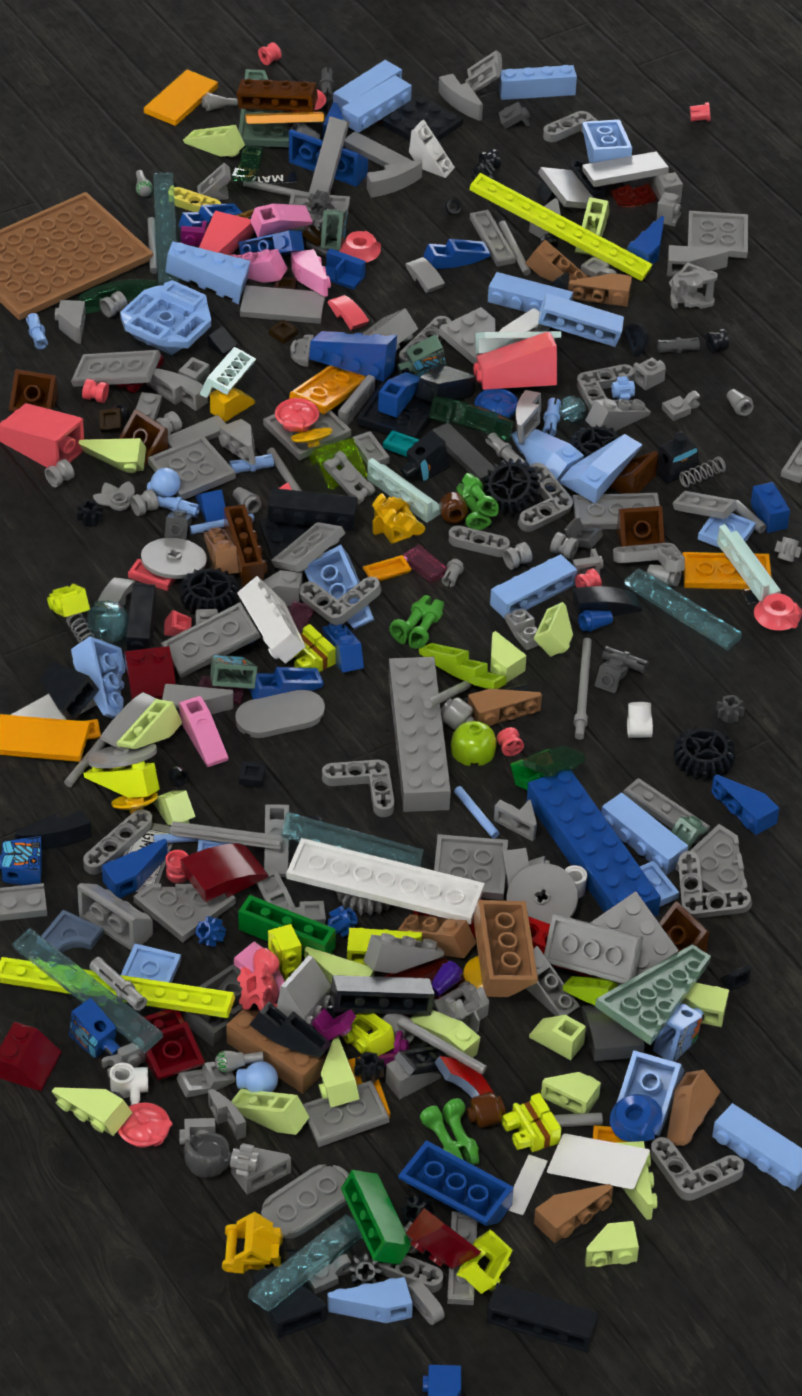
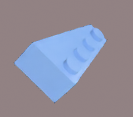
[165,241,251,304]

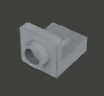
[573,548,603,575]
[180,1118,215,1145]

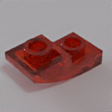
[611,183,656,206]

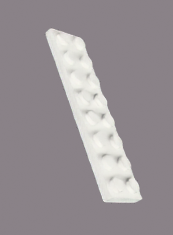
[286,838,485,925]

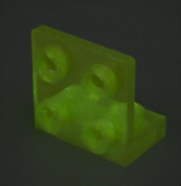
[309,437,367,489]

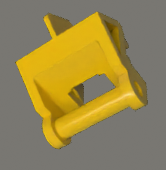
[372,493,425,544]
[222,1212,283,1274]

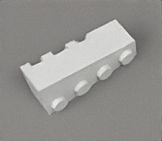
[237,576,306,664]

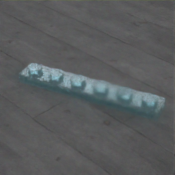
[624,568,742,650]
[281,812,423,867]
[248,1214,362,1312]

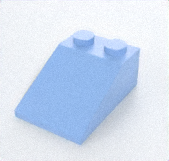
[582,120,632,163]
[617,1050,684,1136]

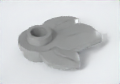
[93,481,135,511]

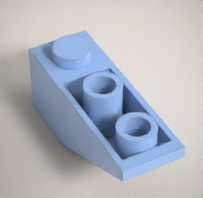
[327,1277,413,1323]

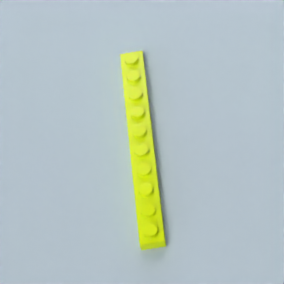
[469,173,652,281]
[0,957,235,1018]

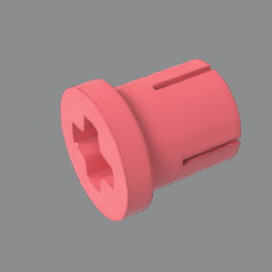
[690,102,711,122]

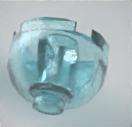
[87,600,129,644]

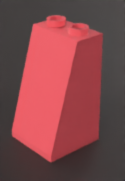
[473,332,557,390]
[0,403,84,468]

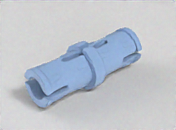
[26,313,48,349]
[543,398,561,436]
[229,454,274,473]
[157,496,201,518]

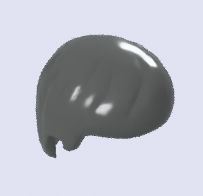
[184,1132,232,1178]

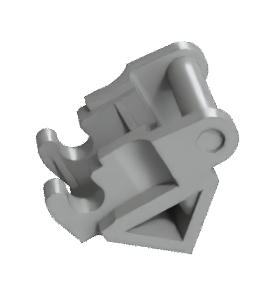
[669,262,718,309]
[432,981,489,1033]

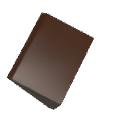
[9,369,58,412]
[119,409,168,466]
[609,450,658,494]
[617,506,665,547]
[659,901,709,953]

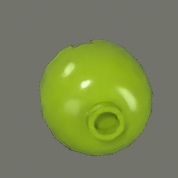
[451,721,497,766]

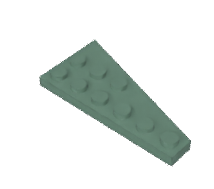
[239,69,290,147]
[595,944,711,1045]

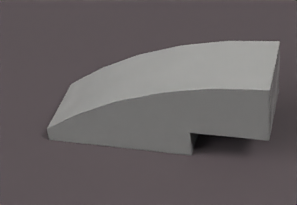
[439,74,483,121]
[367,160,422,198]
[147,368,208,411]
[516,390,542,443]
[100,692,156,748]

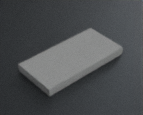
[582,151,669,187]
[240,285,326,324]
[71,350,161,387]
[572,493,660,529]
[161,602,260,678]
[544,914,643,983]

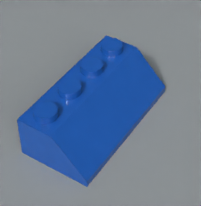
[289,129,368,187]
[398,1140,514,1226]

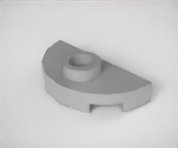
[290,335,314,367]

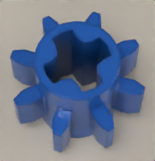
[328,905,358,937]
[195,916,226,947]

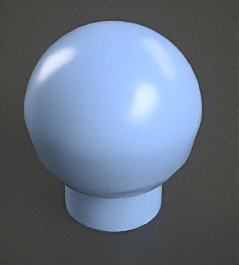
[147,468,181,497]
[236,1061,278,1092]

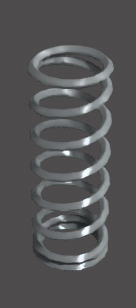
[679,456,726,488]
[66,613,95,643]

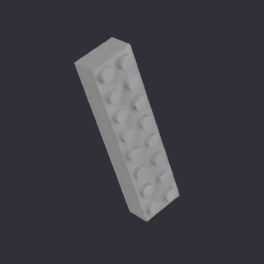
[389,657,451,812]

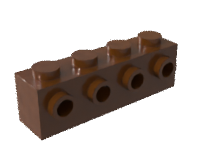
[237,79,318,112]
[224,504,267,586]

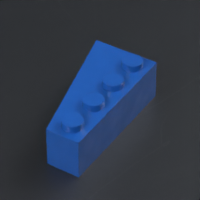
[309,331,398,381]

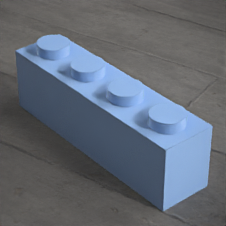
[333,60,402,113]
[498,65,577,100]
[342,75,412,133]
[488,272,573,312]
[538,293,624,347]
[490,554,577,619]
[601,793,688,875]
[712,1103,802,1191]

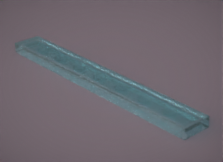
[153,173,179,286]
[12,928,163,1053]

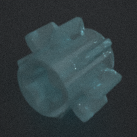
[559,395,585,422]

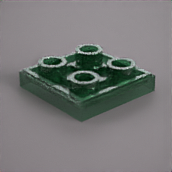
[523,745,586,777]

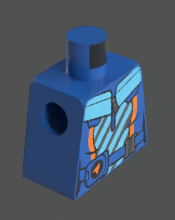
[0,836,42,885]
[69,998,121,1058]

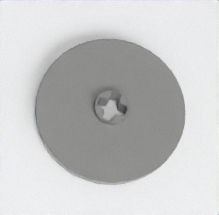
[141,538,207,579]
[88,743,157,768]
[507,863,578,924]

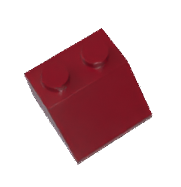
[125,646,176,700]
[0,1022,62,1091]
[405,1208,481,1269]

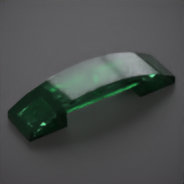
[232,146,263,183]
[79,279,158,314]
[429,397,514,441]

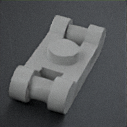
[323,451,375,504]

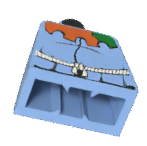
[653,1004,705,1062]

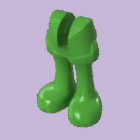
[456,473,499,530]
[389,595,444,649]
[420,1098,479,1166]

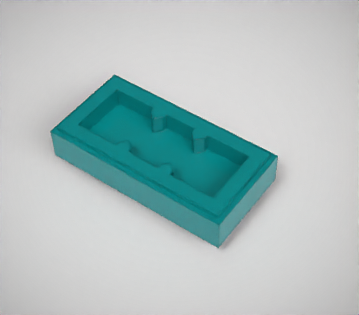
[383,430,419,457]

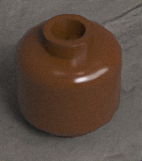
[439,492,468,524]
[466,1092,506,1128]

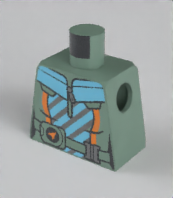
[321,209,347,250]
[397,335,446,377]
[210,655,257,689]

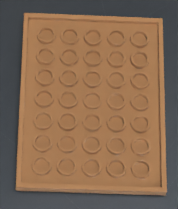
[0,192,154,320]

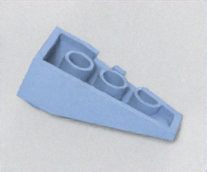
[71,636,125,719]

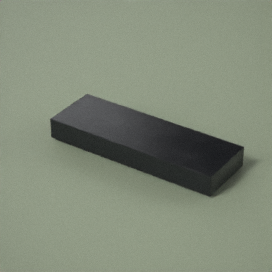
[394,1046,448,1076]

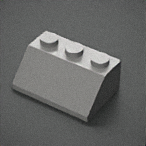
[363,308,418,350]
[77,883,153,951]
[277,955,331,1027]

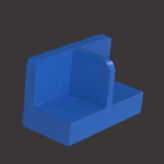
[325,248,366,290]

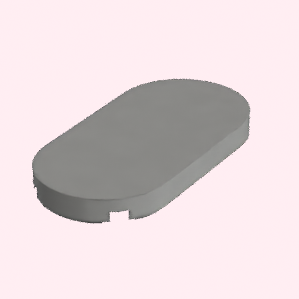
[235,690,325,738]
[261,1164,349,1239]

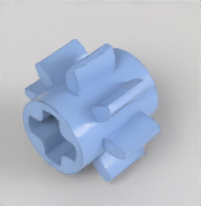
[611,376,635,400]

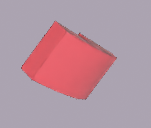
[328,295,369,330]

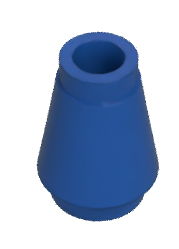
[578,610,613,632]

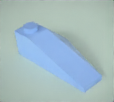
[511,429,584,491]
[560,434,642,503]
[304,545,374,630]

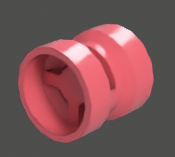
[82,379,109,403]
[166,850,189,883]

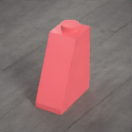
[199,211,254,256]

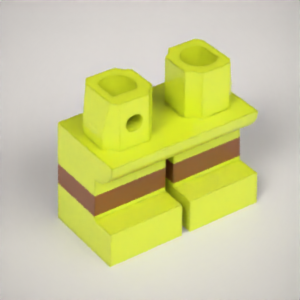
[289,624,336,672]
[502,1093,561,1153]

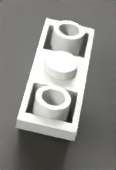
[409,120,455,178]

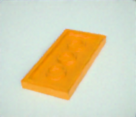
[144,70,218,126]
[245,112,324,124]
[289,365,367,414]
[682,552,771,589]
[0,714,90,762]

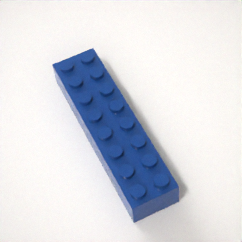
[527,768,661,917]

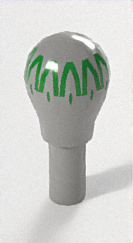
[136,170,153,197]
[215,1050,264,1073]

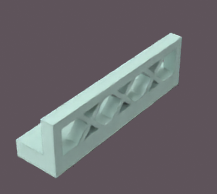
[475,331,561,353]
[200,347,256,398]
[367,458,441,523]
[717,524,781,601]

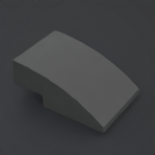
[180,964,257,1047]
[582,1005,644,1061]

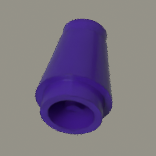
[431,961,463,997]

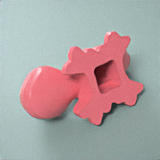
[237,948,280,1011]

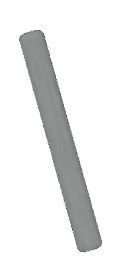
[170,821,283,849]

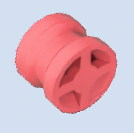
[258,42,281,65]
[575,568,602,588]
[497,727,524,757]

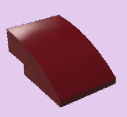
[180,843,268,902]
[131,1009,205,1080]

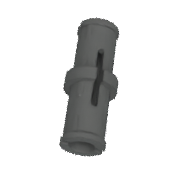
[319,67,334,102]
[657,337,700,354]
[602,646,649,674]

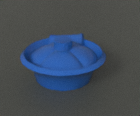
[475,389,518,423]
[610,1094,663,1142]

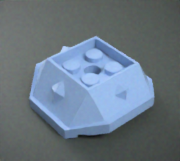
[120,280,211,355]

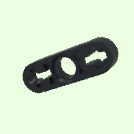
[570,159,606,199]

